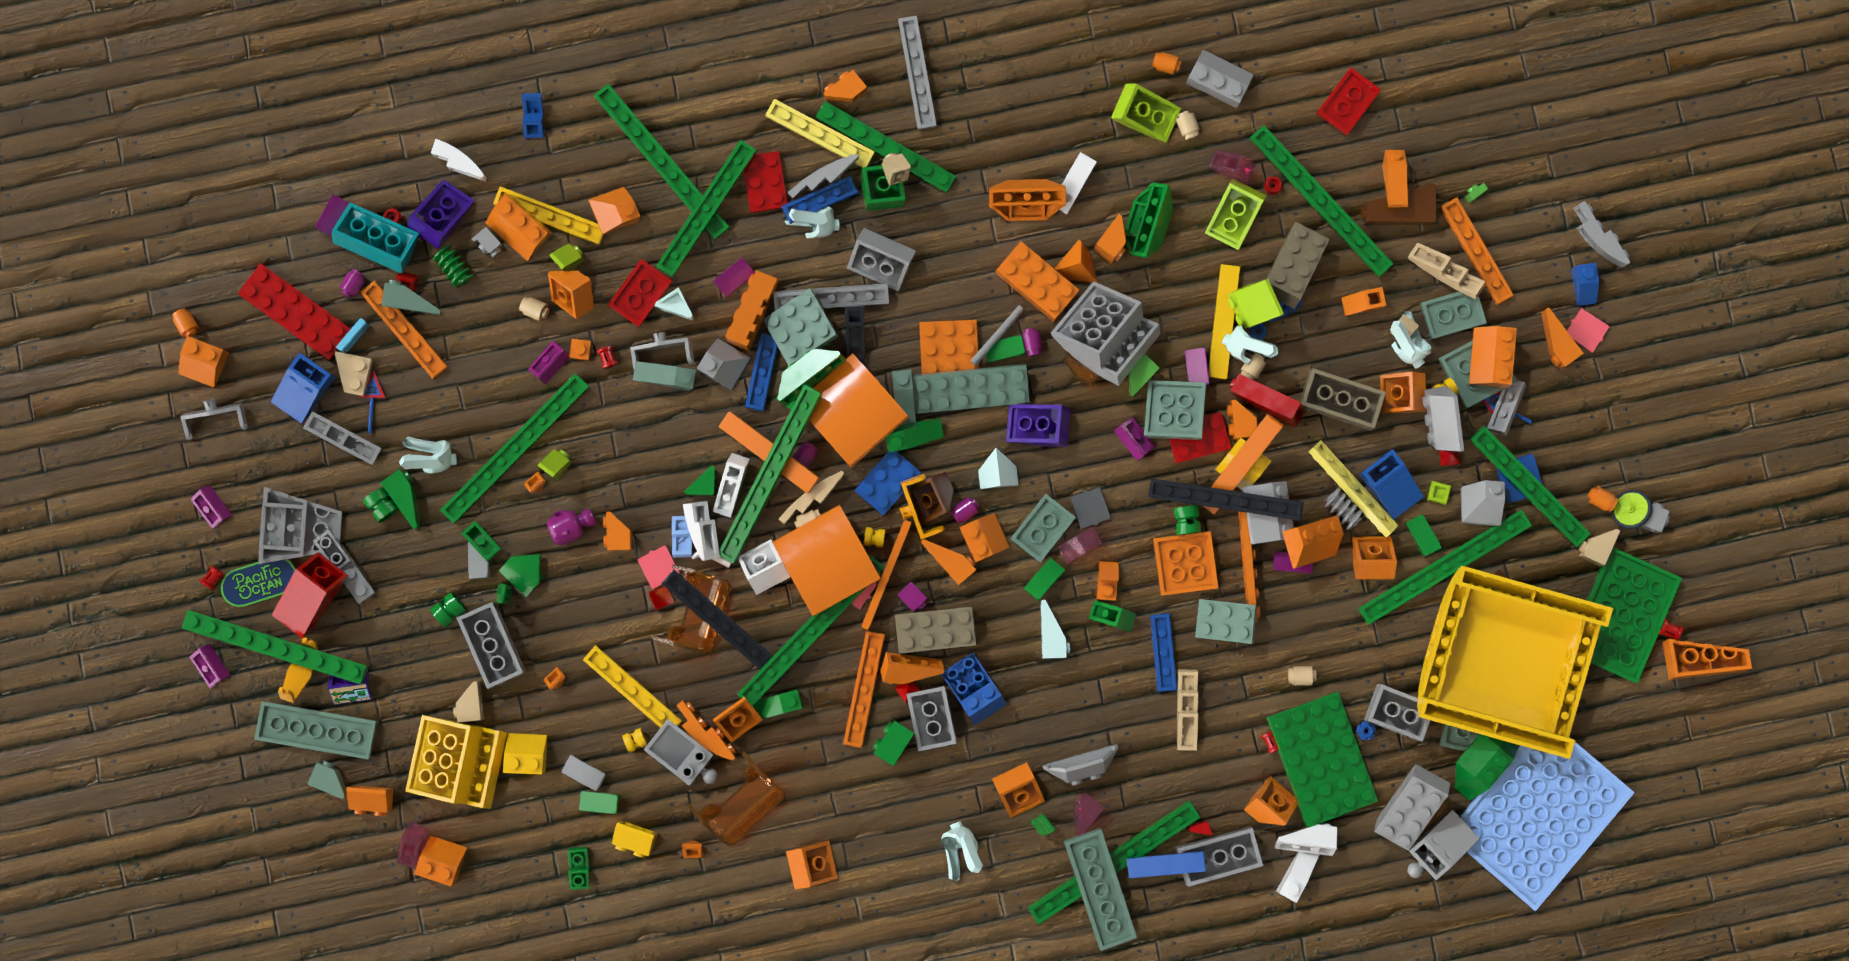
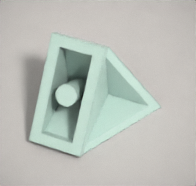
[655,287,694,321]
[978,448,1018,490]

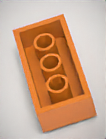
[996,241,1079,322]

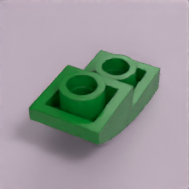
[1024,558,1065,601]
[568,846,590,890]

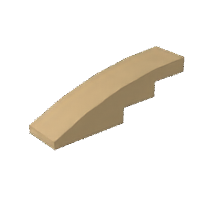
[1408,243,1485,299]
[779,471,845,525]
[1177,669,1198,751]

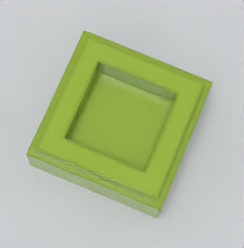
[1427,481,1451,505]

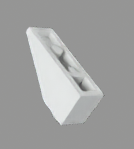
[713,453,750,518]
[1275,824,1337,856]
[1276,852,1320,903]

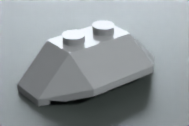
[1042,744,1118,785]

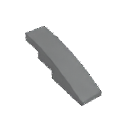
[788,154,860,199]
[303,411,381,465]

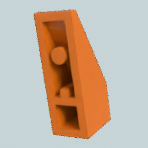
[1382,150,1408,207]
[1541,308,1584,369]
[920,539,976,586]
[881,652,945,684]

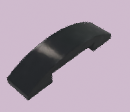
[845,306,865,366]

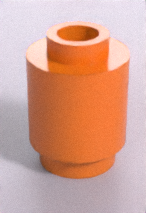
[1152,52,1181,75]
[172,308,199,337]
[1587,486,1618,512]

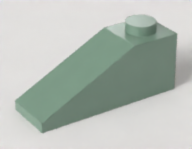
[382,280,441,315]
[633,361,696,391]
[892,370,916,425]

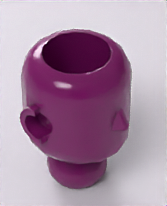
[547,509,596,546]

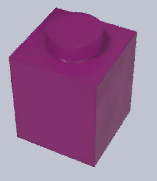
[897,582,927,612]

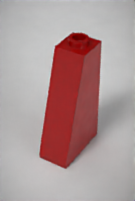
[1230,374,1305,428]

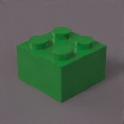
[860,165,905,211]
[873,720,914,766]

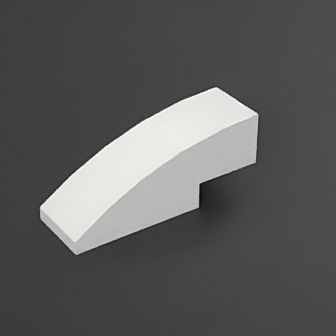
[431,139,487,182]
[1059,152,1097,215]
[683,501,720,561]

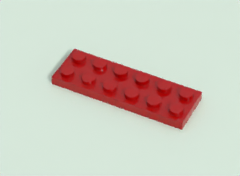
[237,263,351,361]

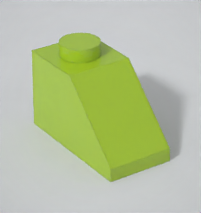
[549,243,584,271]
[537,449,572,480]

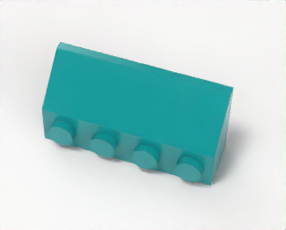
[331,202,419,274]

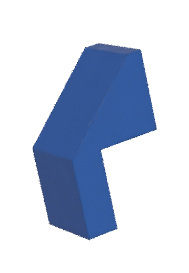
[522,93,544,138]

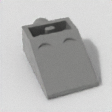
[644,719,718,786]
[1407,809,1480,880]

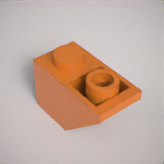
[823,70,867,103]
[1341,287,1387,317]
[1227,400,1257,440]
[603,512,632,551]

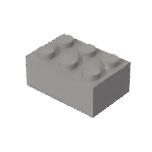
[1364,684,1430,742]

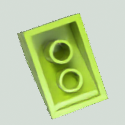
[1111,84,1181,143]
[1205,179,1267,250]
[1227,279,1284,329]

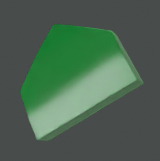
[499,554,544,597]

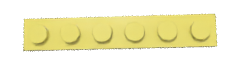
[765,99,875,168]
[1309,440,1398,537]

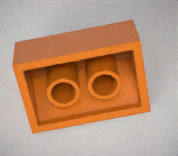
[485,194,553,261]
[1469,326,1517,389]
[1282,515,1344,569]

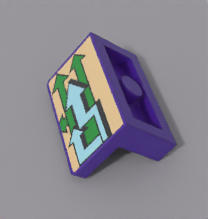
[328,670,372,705]

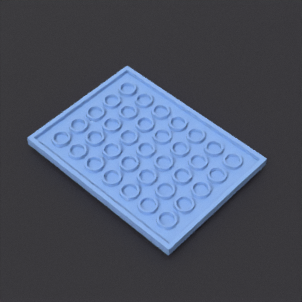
[1460,742,1635,911]

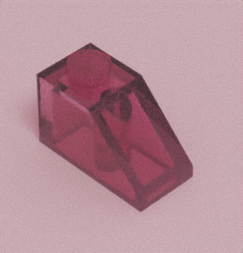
[1208,150,1256,183]
[1058,527,1102,563]
[1073,792,1104,836]
[397,821,429,869]

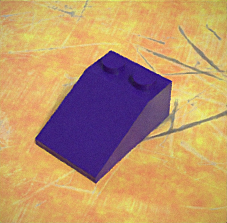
[407,179,475,249]
[1006,404,1071,447]

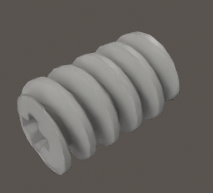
[1323,488,1365,530]

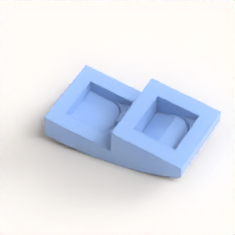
[672,516,692,558]

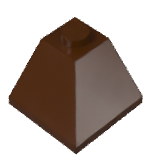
[907,472,954,525]

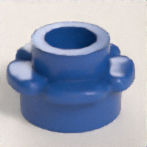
[1249,323,1267,340]
[1357,721,1376,740]

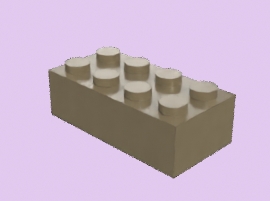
[1266,222,1329,309]
[1299,368,1386,431]
[895,607,976,654]

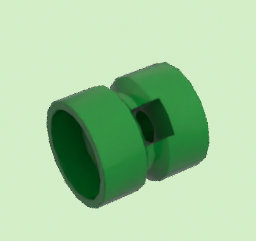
[363,487,399,523]
[1174,505,1202,535]
[430,592,467,628]

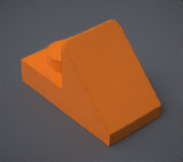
[1096,561,1119,601]

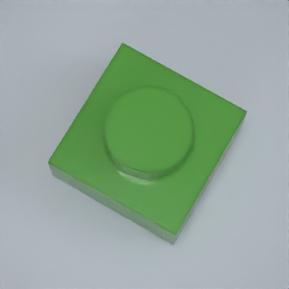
[1464,183,1488,203]

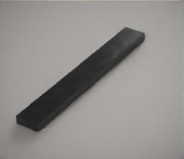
[1148,478,1304,521]
[661,569,789,684]

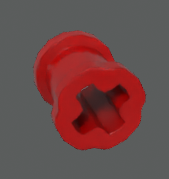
[596,346,619,369]
[199,565,225,591]
[1658,619,1683,641]
[1260,731,1279,754]

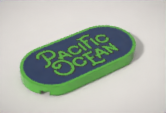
[221,559,296,607]

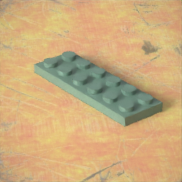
[912,364,1029,414]
[254,701,377,759]
[1064,828,1137,951]

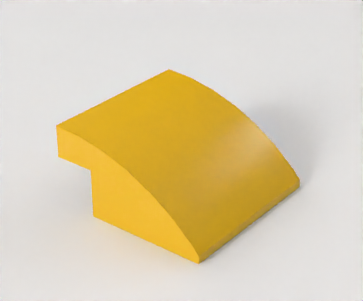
[405,715,507,809]

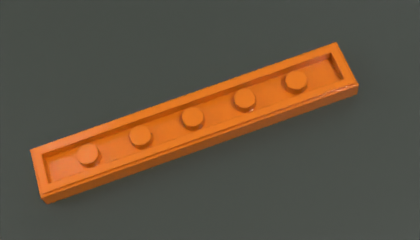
[1439,198,1514,306]
[360,280,449,380]
[719,411,820,493]
[1203,414,1283,514]
[862,520,912,630]
[843,631,885,748]

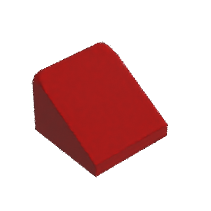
[396,272,418,293]
[648,586,674,611]
[1188,820,1213,835]

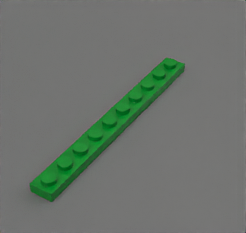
[594,84,730,240]
[1249,125,1393,277]
[440,373,590,524]
[719,384,823,564]
[1358,509,1532,625]
[737,555,885,707]
[182,610,368,685]
[1027,800,1200,925]

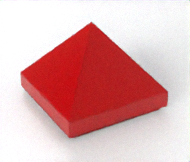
[1439,450,1461,467]
[894,682,920,703]

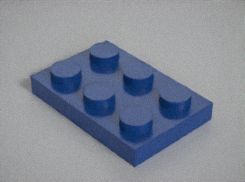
[854,451,921,516]

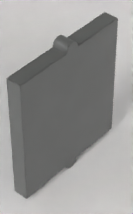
[1070,487,1111,529]

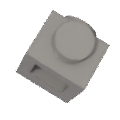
[472,227,504,258]

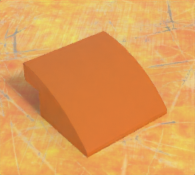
[809,354,909,467]
[772,505,881,616]

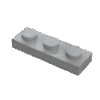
[1487,381,1526,435]

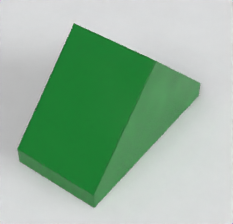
[684,465,716,496]

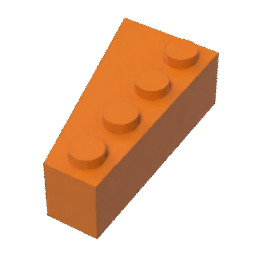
[726,270,779,351]
[1662,639,1752,680]

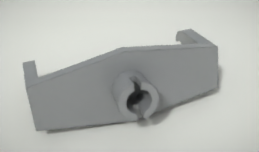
[630,332,694,368]
[180,399,247,440]

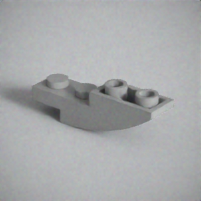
[1574,201,1630,267]
[313,530,376,604]

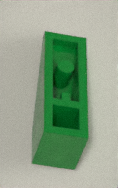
[886,418,944,452]
[381,469,420,530]
[753,690,803,719]

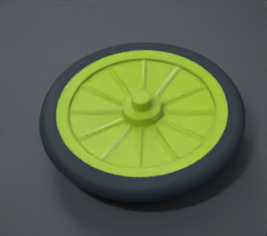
[1611,490,1652,529]

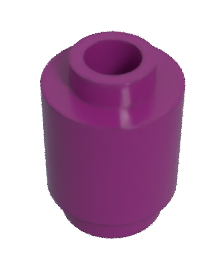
[339,269,366,298]
[1021,328,1043,357]
[793,441,818,468]
[950,497,979,524]

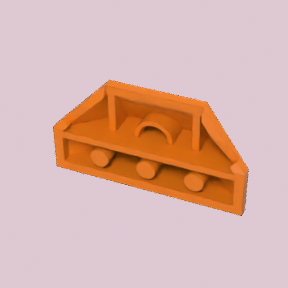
[989,179,1066,221]

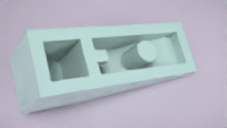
[1041,600,1070,658]

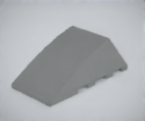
[258,487,342,564]

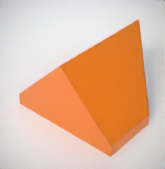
[1054,240,1098,283]

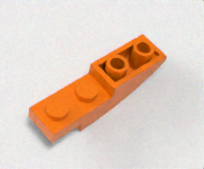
[676,701,737,760]

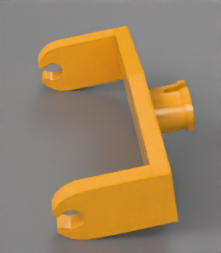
[900,474,945,539]
[278,638,318,703]

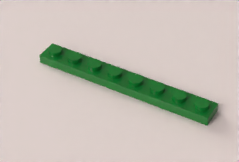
[815,101,956,193]
[656,139,757,277]
[1469,426,1591,547]

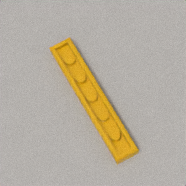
[493,186,604,245]
[1208,264,1240,380]
[583,645,683,728]

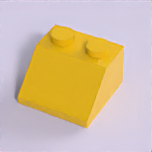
[1215,438,1271,491]
[503,733,547,774]
[612,820,658,858]

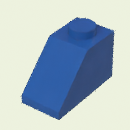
[1571,263,1599,306]

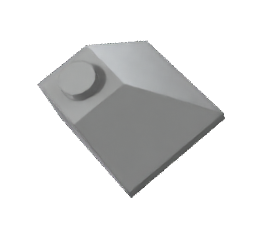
[697,339,751,390]
[1461,480,1505,526]

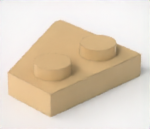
[335,352,373,397]

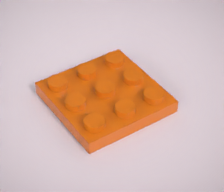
[919,320,979,374]
[1153,531,1218,596]

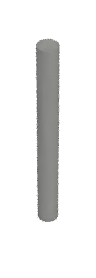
[970,305,1024,366]

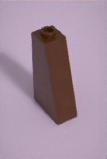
[1361,184,1436,225]

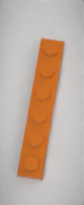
[1238,511,1260,622]

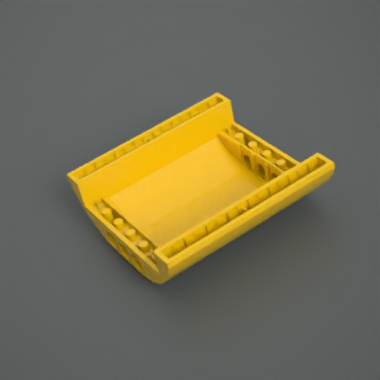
[1417,566,1613,759]

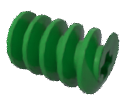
[433,245,474,288]

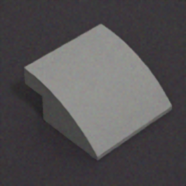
[1051,281,1160,386]

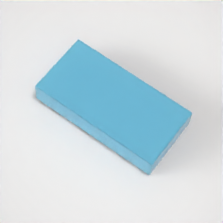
[336,318,370,353]

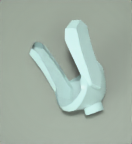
[782,206,839,239]
[1390,311,1431,369]
[1222,325,1278,364]
[399,436,457,473]
[941,821,983,882]

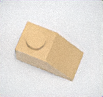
[882,153,911,186]
[1579,529,1620,566]
[453,681,484,723]

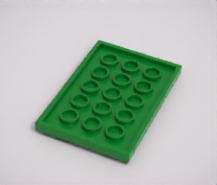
[1586,547,1682,684]
[1266,691,1378,828]

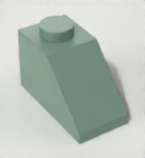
[308,760,347,799]

